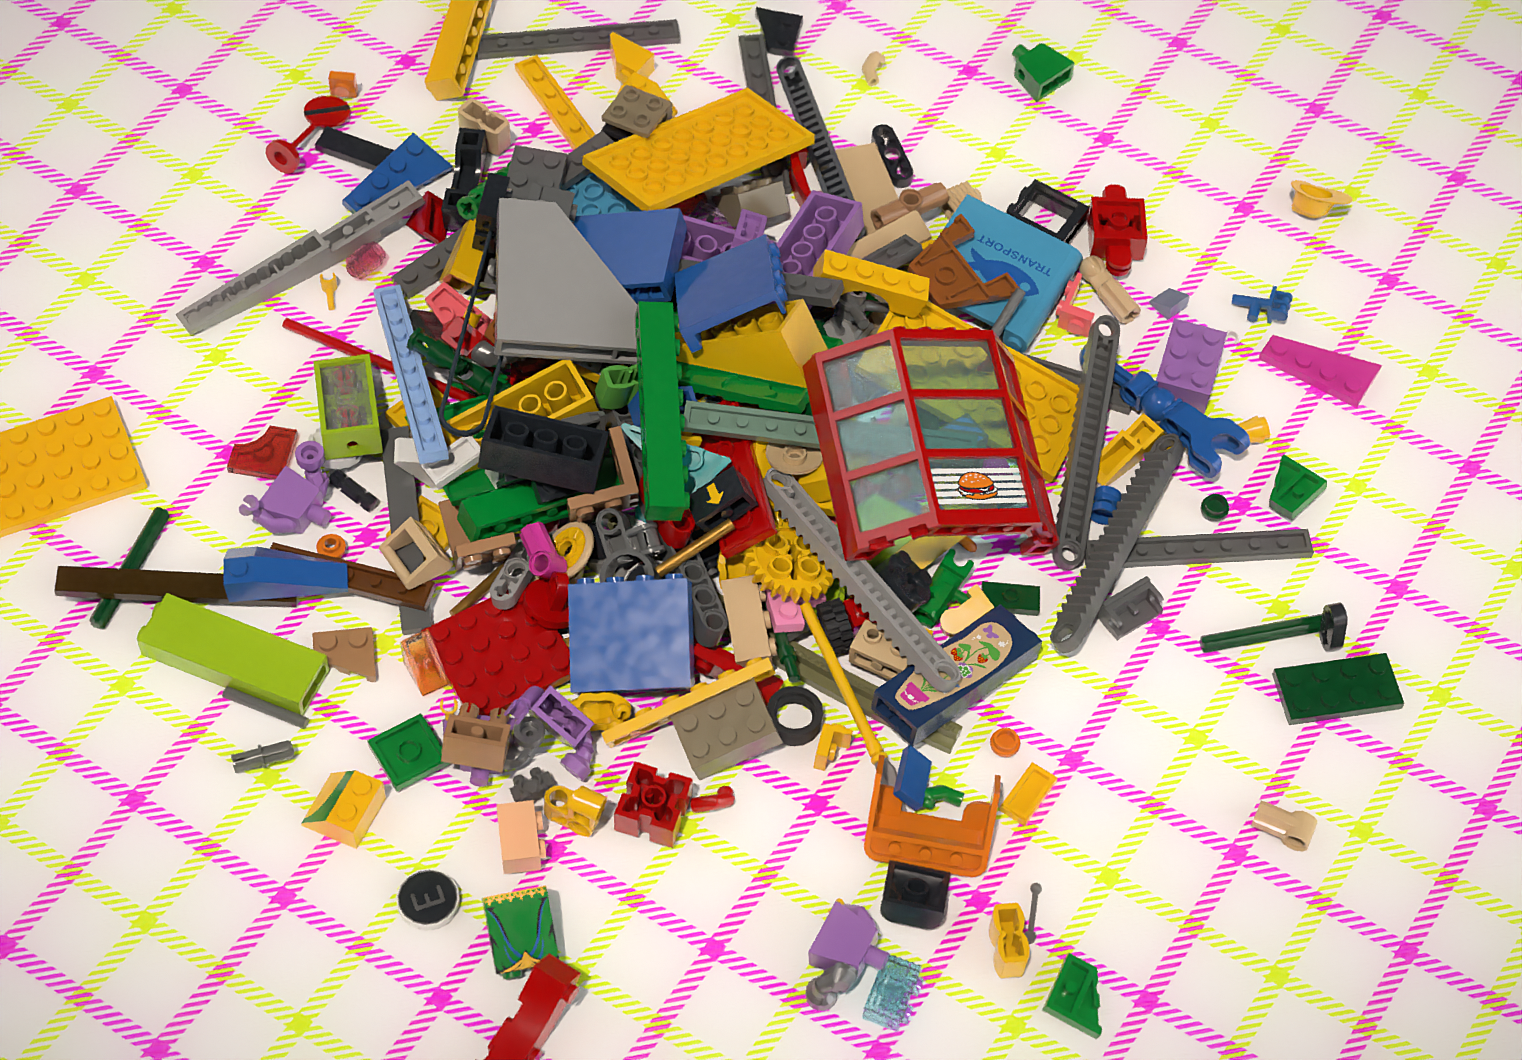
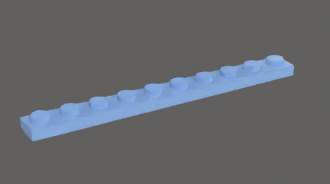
[373,285,449,464]

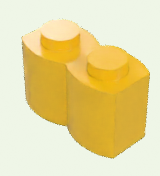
[988,902,1030,978]

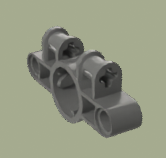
[596,508,666,583]

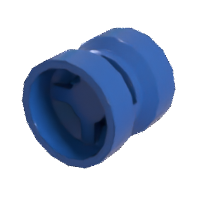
[1090,486,1122,525]

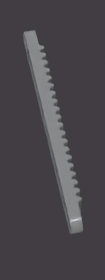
[763,468,961,692]

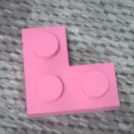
[765,589,826,633]

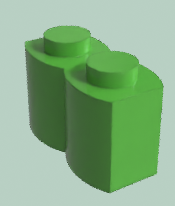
[595,364,638,409]

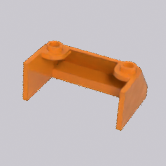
[864,755,1001,877]

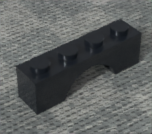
[441,128,488,230]

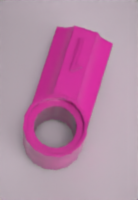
[519,522,567,580]

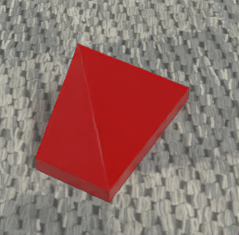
[405,190,446,244]

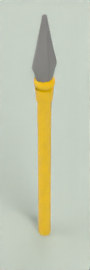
[800,602,907,811]

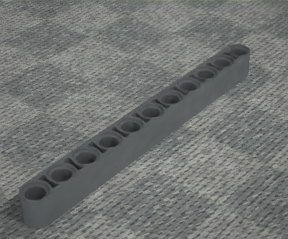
[595,395,728,647]

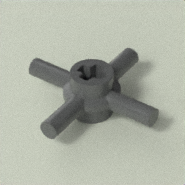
[834,291,889,329]

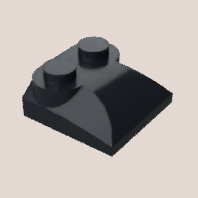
[880,860,951,930]

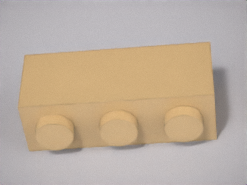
[721,575,777,668]

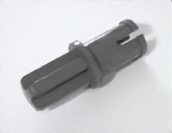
[231,740,294,773]

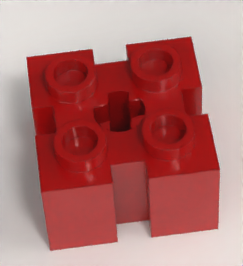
[614,761,693,848]

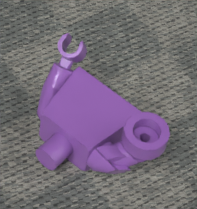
[239,441,331,534]
[504,685,594,782]

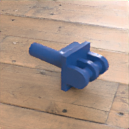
[1232,286,1293,324]

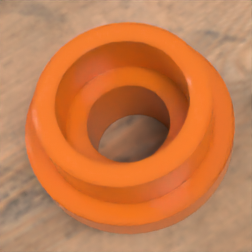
[316,534,346,559]

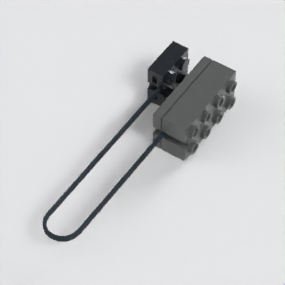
[439,172,578,437]

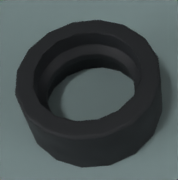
[767,686,823,746]

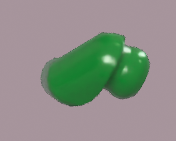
[922,785,965,809]

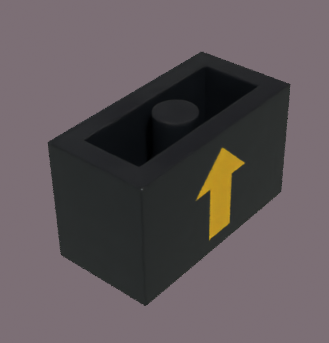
[689,466,759,533]

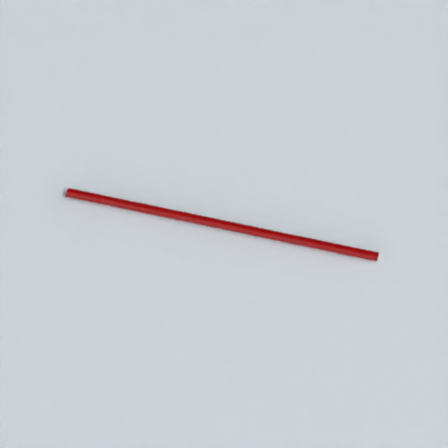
[282,318,477,401]

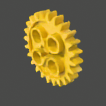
[742,520,835,603]

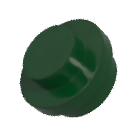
[1200,494,1229,521]

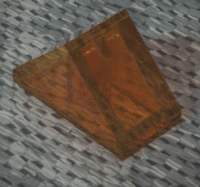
[400,629,450,696]

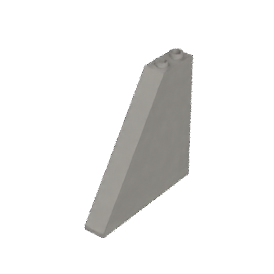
[494,198,637,365]

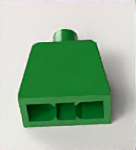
[1012,43,1075,102]

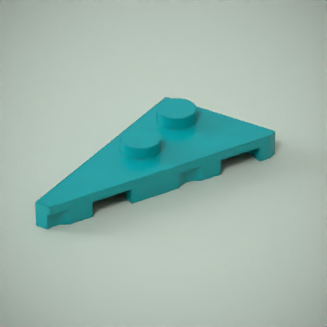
[621,423,732,495]

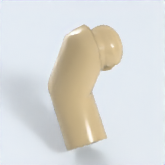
[862,51,886,86]

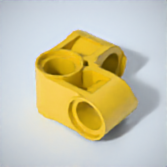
[543,785,607,837]

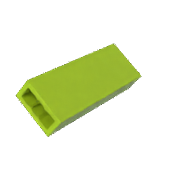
[137,593,330,715]

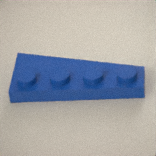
[342,132,453,214]

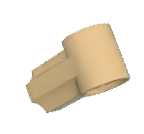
[1251,800,1318,852]

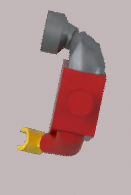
[440,307,526,373]

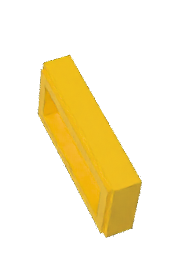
[999,762,1058,826]

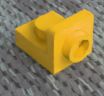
[813,723,853,771]

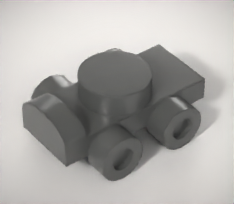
[509,767,555,802]

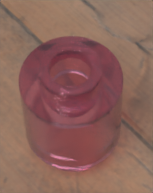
[346,241,386,280]

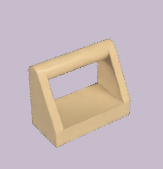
[379,517,453,589]

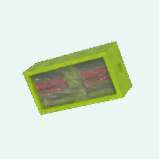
[313,354,383,460]

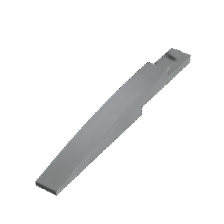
[176,180,425,335]

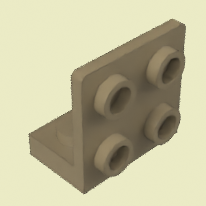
[602,85,672,138]

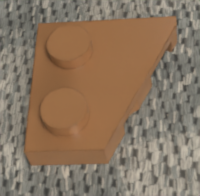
[312,627,376,682]

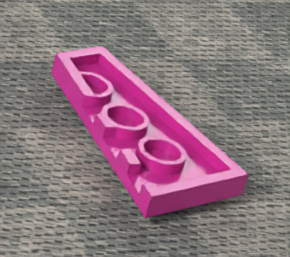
[1259,335,1382,408]

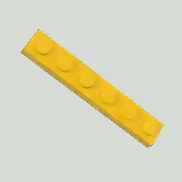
[601,657,776,748]

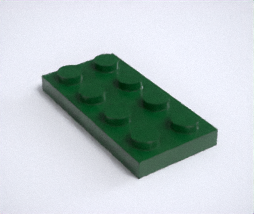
[1272,653,1405,726]

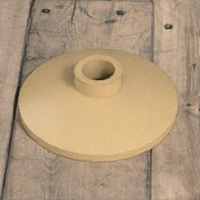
[766,442,823,475]

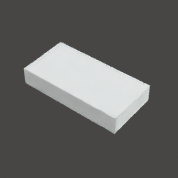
[421,436,481,490]

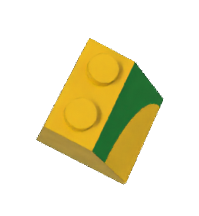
[301,770,386,849]

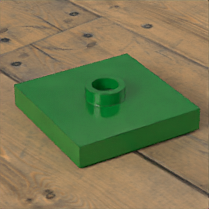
[367,713,451,792]

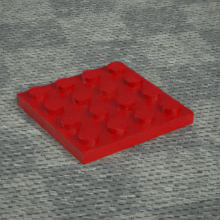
[421,583,570,716]

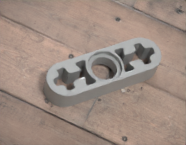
[489,540,534,609]

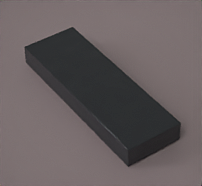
[314,126,394,171]

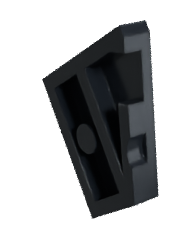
[755,7,803,57]

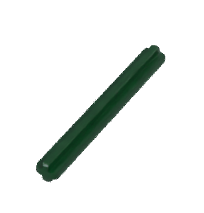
[89,507,169,630]
[1199,614,1322,653]

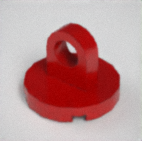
[523,571,569,629]

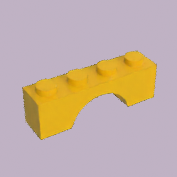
[813,249,930,318]

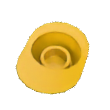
[1291,180,1353,218]

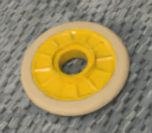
[551,521,594,578]

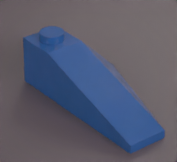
[223,546,348,602]

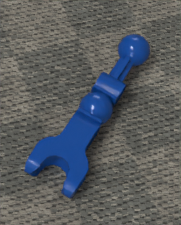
[1079,344,1250,478]

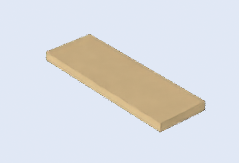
[836,142,915,265]

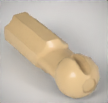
[1079,256,1141,325]

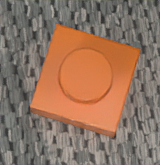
[328,71,358,98]

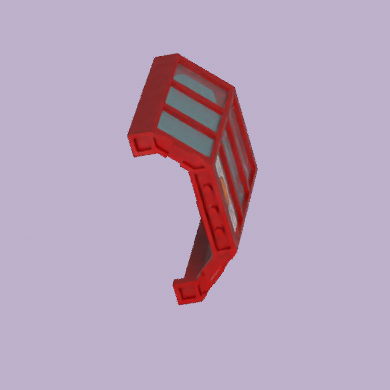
[802,326,1060,561]

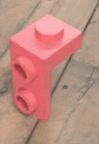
[1055,273,1095,338]

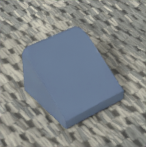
[1149,288,1190,320]

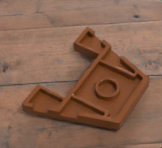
[907,214,1020,310]

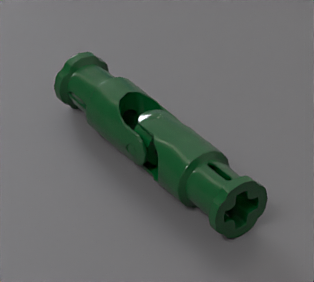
[406,327,513,397]

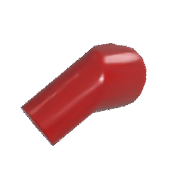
[690,786,735,813]

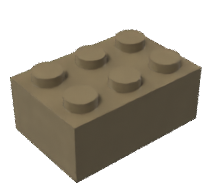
[671,679,783,781]

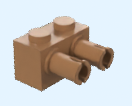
[441,703,511,772]

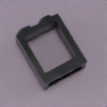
[1005,179,1090,245]

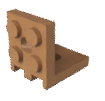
[567,426,639,524]
[438,499,516,570]

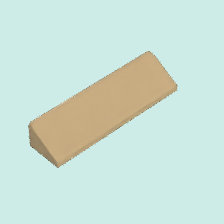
[846,210,932,259]

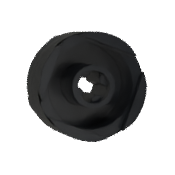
[874,550,932,613]

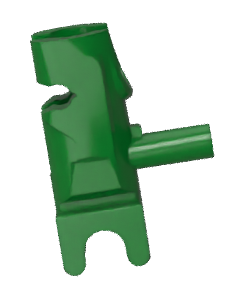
[912,548,974,627]

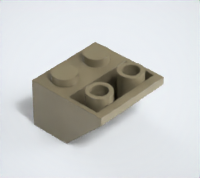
[711,177,790,226]

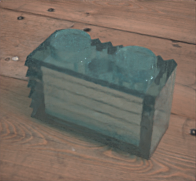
[862,954,924,1032]

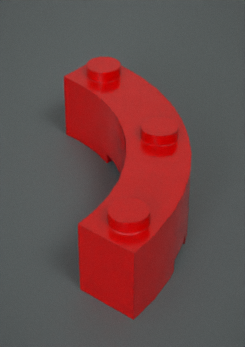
[484,953,581,1060]

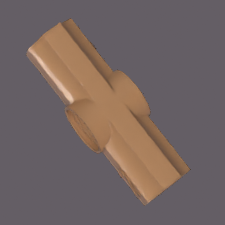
[870,182,949,230]

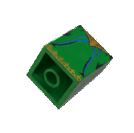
[481,885,559,979]

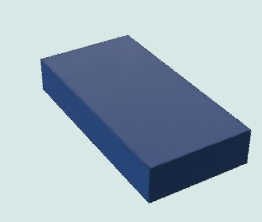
[893,745,932,811]

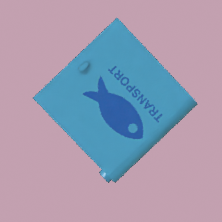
[938,194,1083,353]

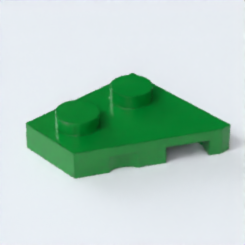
[1269,454,1328,521]
[1042,953,1102,1039]

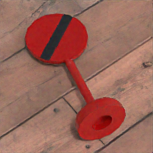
[265,96,350,174]

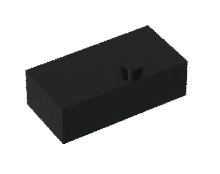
[478,405,609,494]

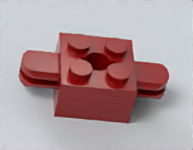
[1087,184,1148,277]

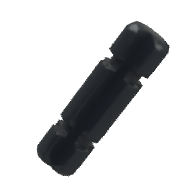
[329,469,378,512]

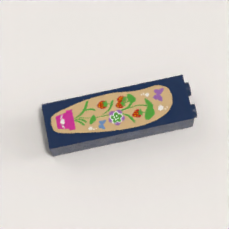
[871,604,1042,747]

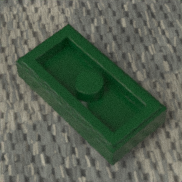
[981,581,1040,616]

